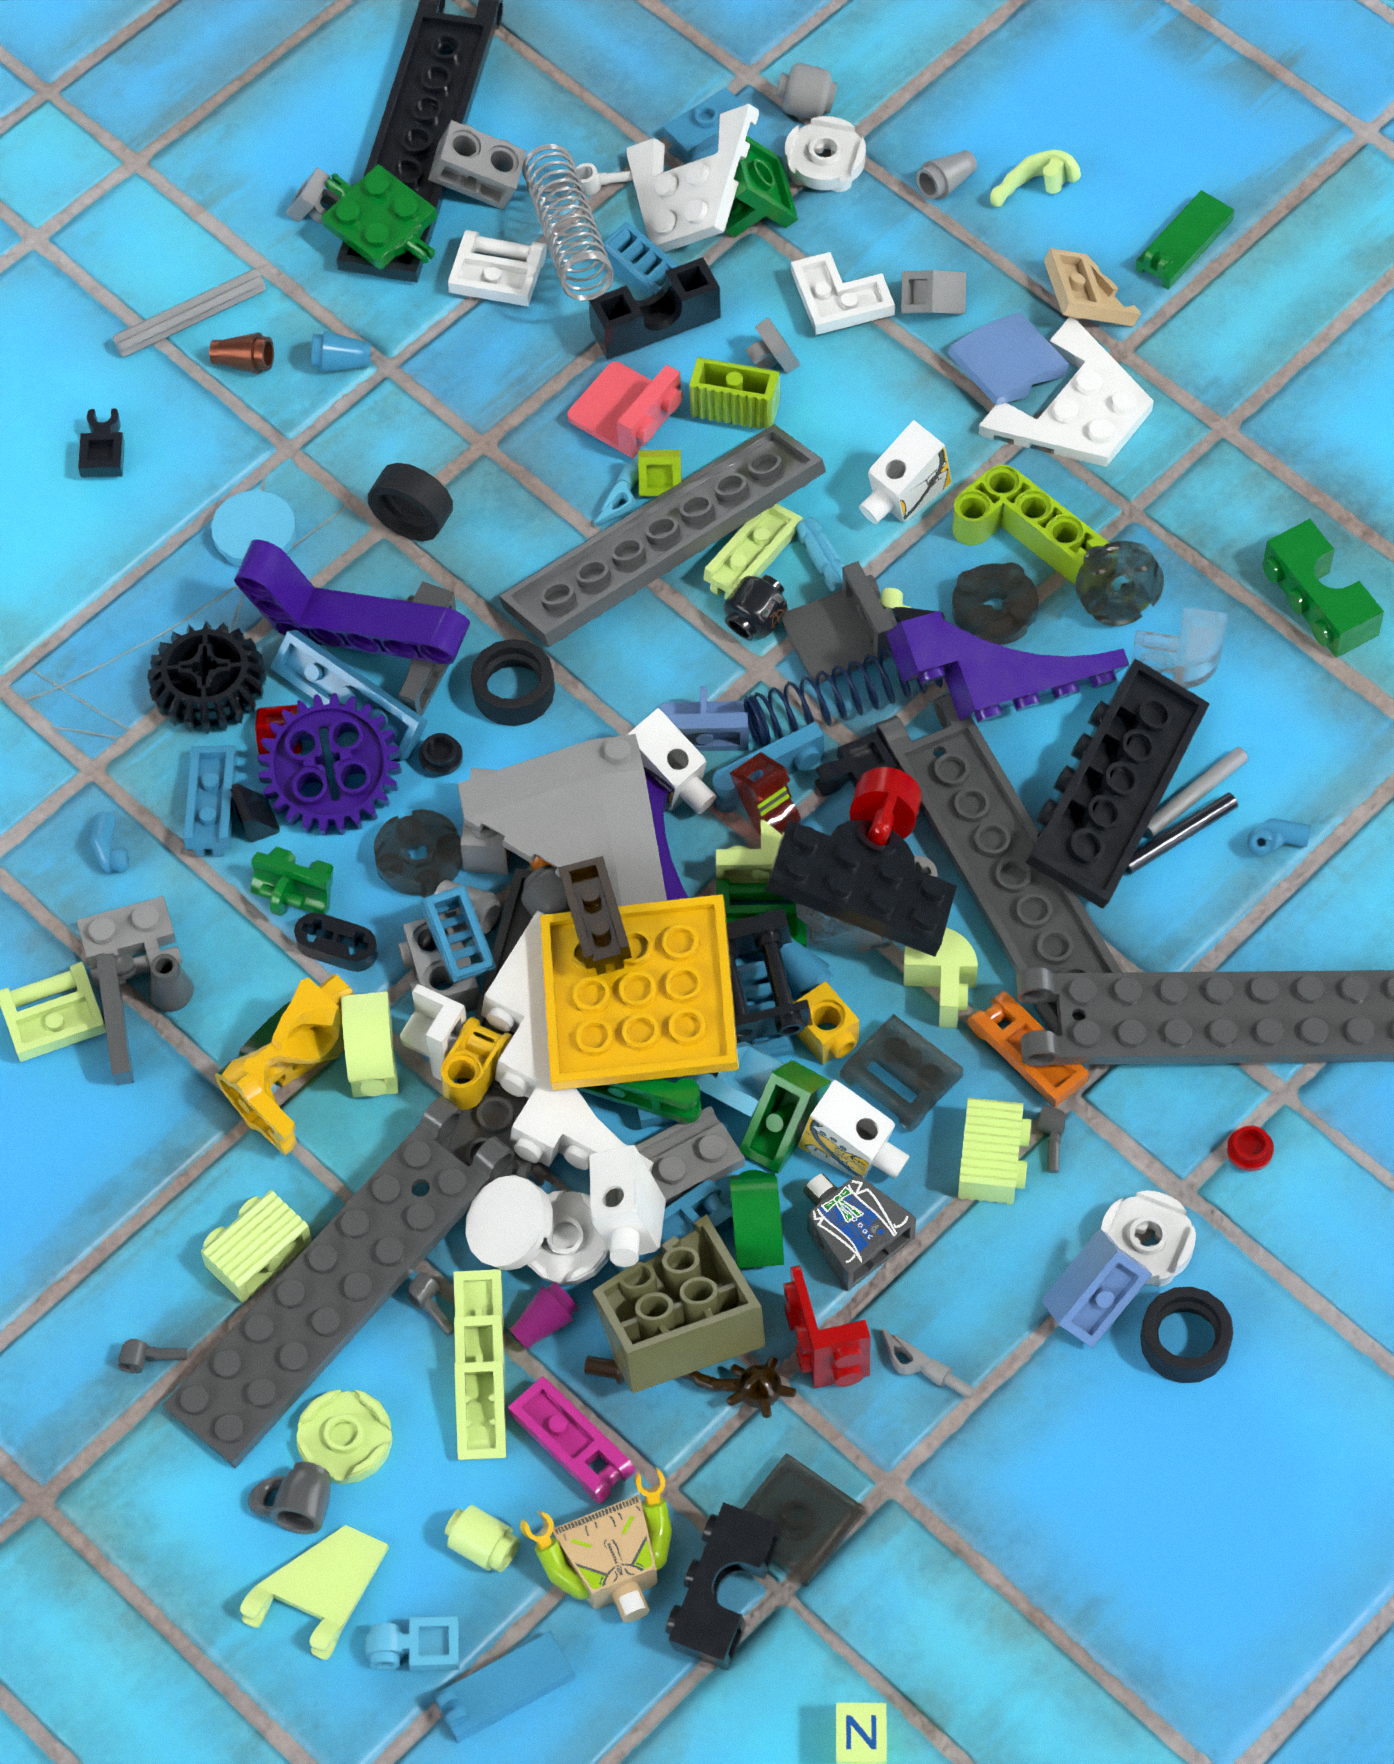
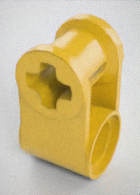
[440,1017,513,1110]

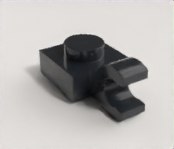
[814,732,897,797]

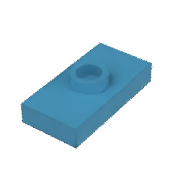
[663,87,744,160]

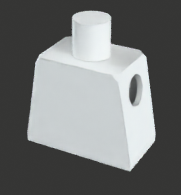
[590,1145,666,1267]

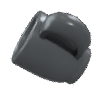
[248,1462,331,1534]

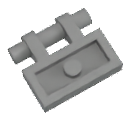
[76,896,182,987]

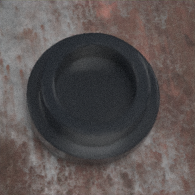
[419,733,463,776]

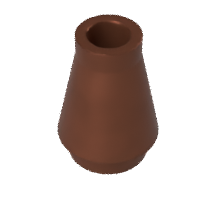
[209,332,274,374]

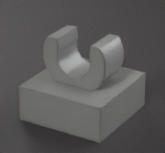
[285,167,340,224]
[746,317,801,374]

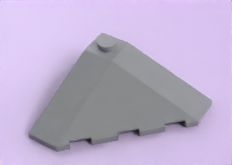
[457,734,667,906]

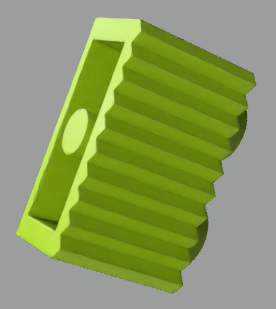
[689,357,781,430]

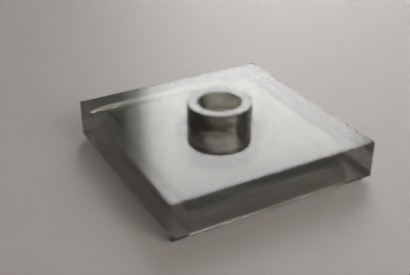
[743,1453,865,1587]

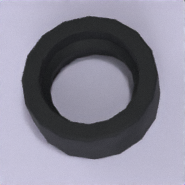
[368,463,453,542]
[471,639,555,726]
[1140,1286,1234,1383]

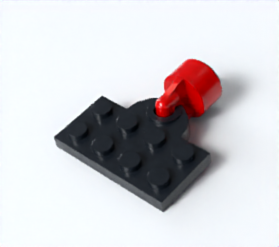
[765,767,957,957]

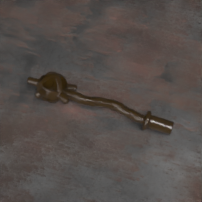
[584,1355,796,1418]

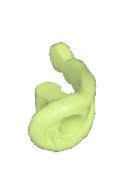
[990,149,1081,207]

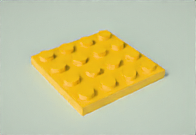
[540,894,739,1091]

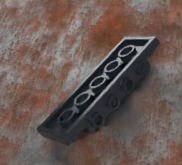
[1025,658,1210,909]

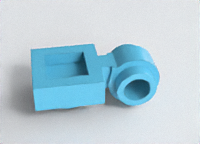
[365,1616,460,1671]

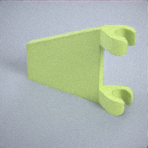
[240,1525,389,1660]

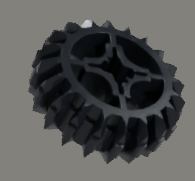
[147,621,266,734]

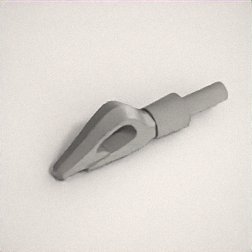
[880,1327,976,1399]

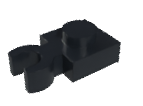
[78,408,125,478]

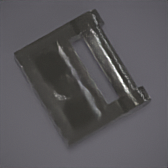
[839,1014,963,1132]

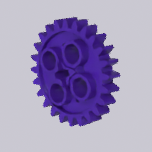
[257,693,402,836]

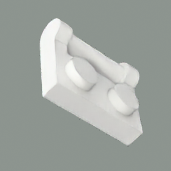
[448,230,547,307]

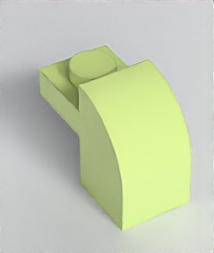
[903,928,978,1028]
[341,992,399,1098]

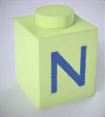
[836,1703,887,1764]

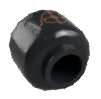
[723,575,788,640]

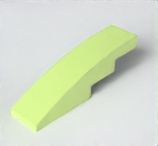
[454,1269,507,1461]

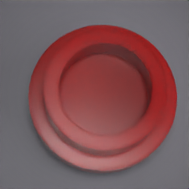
[1227,1126,1274,1171]

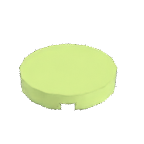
[297,1389,393,1485]

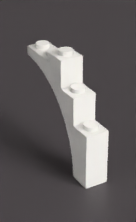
[481,910,653,1173]

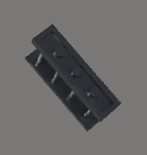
[727,908,813,1043]

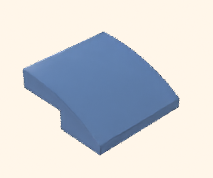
[947,312,1069,405]

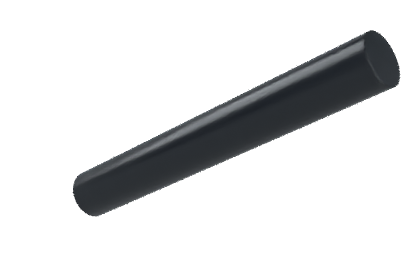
[1125,792,1238,875]

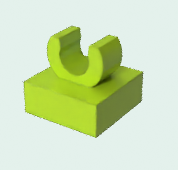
[638,450,682,496]

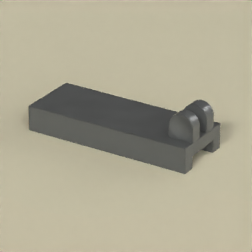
[96,953,137,1085]

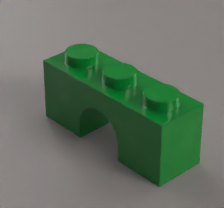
[1262,519,1384,658]

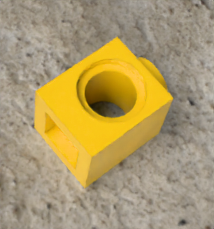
[795,981,859,1065]

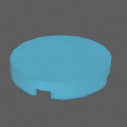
[211,490,297,567]

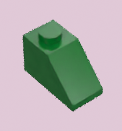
[739,1060,832,1174]

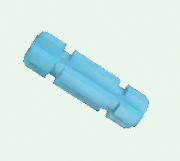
[796,517,844,592]

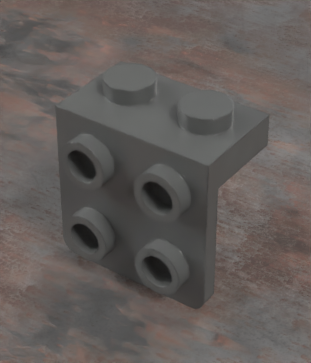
[782,561,897,683]

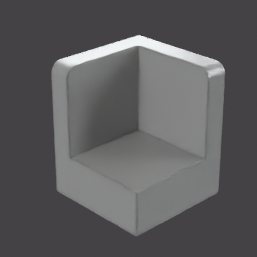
[901,270,966,314]

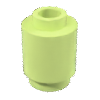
[445,1505,521,1573]

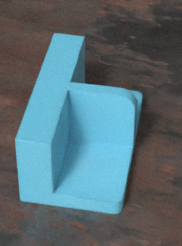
[677,1042,786,1117]

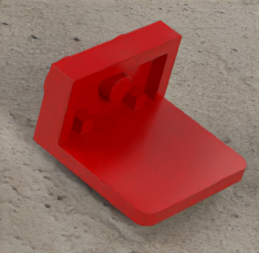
[783,1265,871,1389]

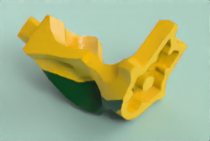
[215,974,354,1156]

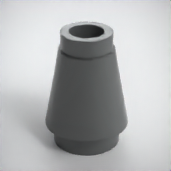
[149,954,194,1012]

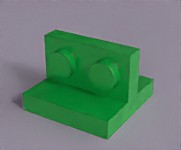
[718,134,798,237]

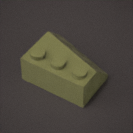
[592,1215,766,1394]

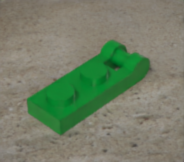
[577,1078,702,1124]

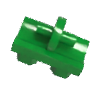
[250,846,333,916]

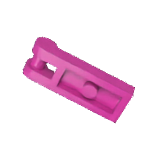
[508,1376,636,1504]

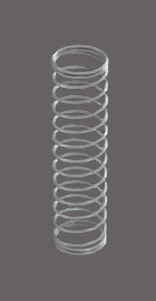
[522,144,614,301]

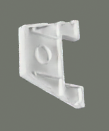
[626,104,759,252]
[979,317,1154,467]

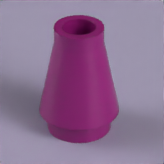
[508,1281,579,1351]

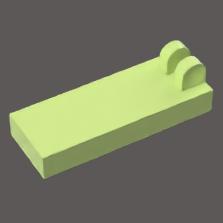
[703,503,803,600]

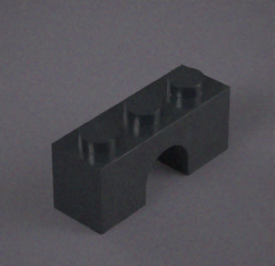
[588,257,721,360]
[665,1502,782,1671]

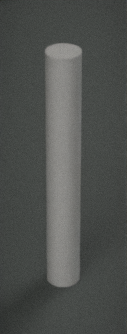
[1144,747,1248,838]

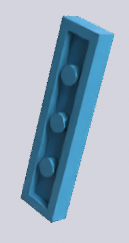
[270,630,428,760]

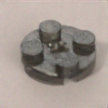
[1076,541,1164,626]
[952,562,1039,645]
[373,809,463,898]

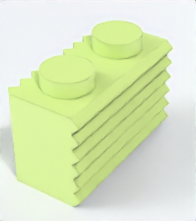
[958,1098,1031,1205]
[200,1190,312,1303]

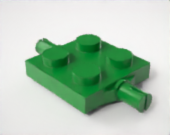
[321,164,438,271]

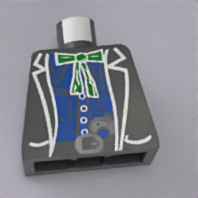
[803,1173,916,1291]

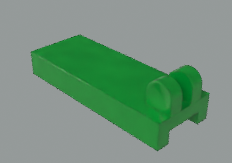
[1135,190,1235,290]

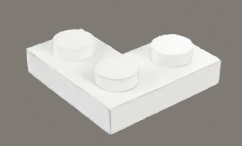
[791,252,895,335]

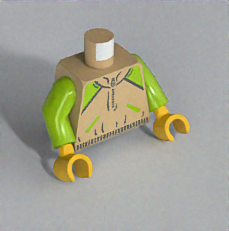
[520,1467,672,1623]

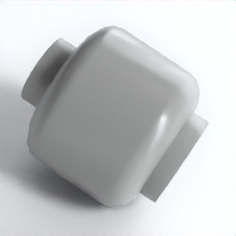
[776,63,837,120]

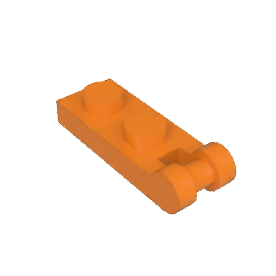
[967,991,1089,1108]

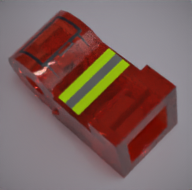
[729,752,801,835]

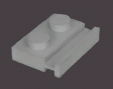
[635,1106,745,1208]

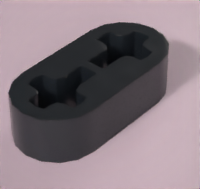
[294,912,378,972]

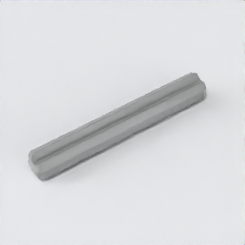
[113,269,265,357]

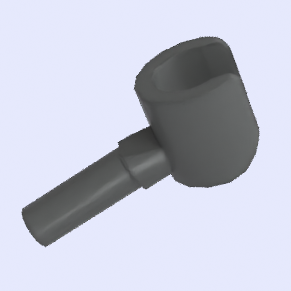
[1037,1106,1065,1173]
[408,1272,454,1337]
[118,1339,187,1374]

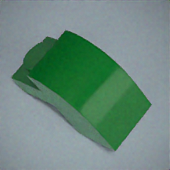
[728,1170,784,1269]

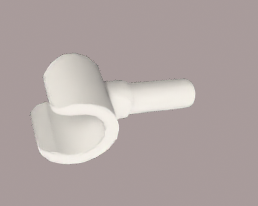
[576,163,633,196]

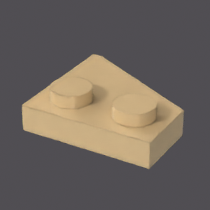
[1044,248,1141,327]

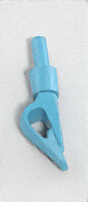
[593,446,649,527]

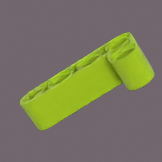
[952,464,1117,595]

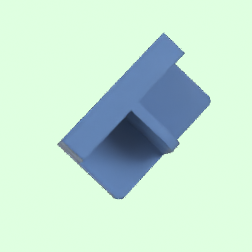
[660,686,749,751]
[1042,1229,1152,1348]

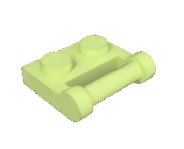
[0,962,106,1062]

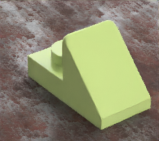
[716,820,782,883]

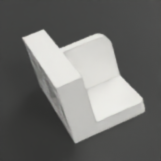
[400,984,467,1081]

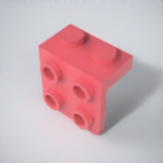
[568,361,683,459]

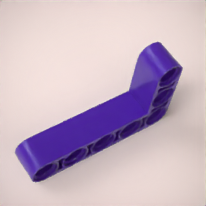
[234,539,470,665]

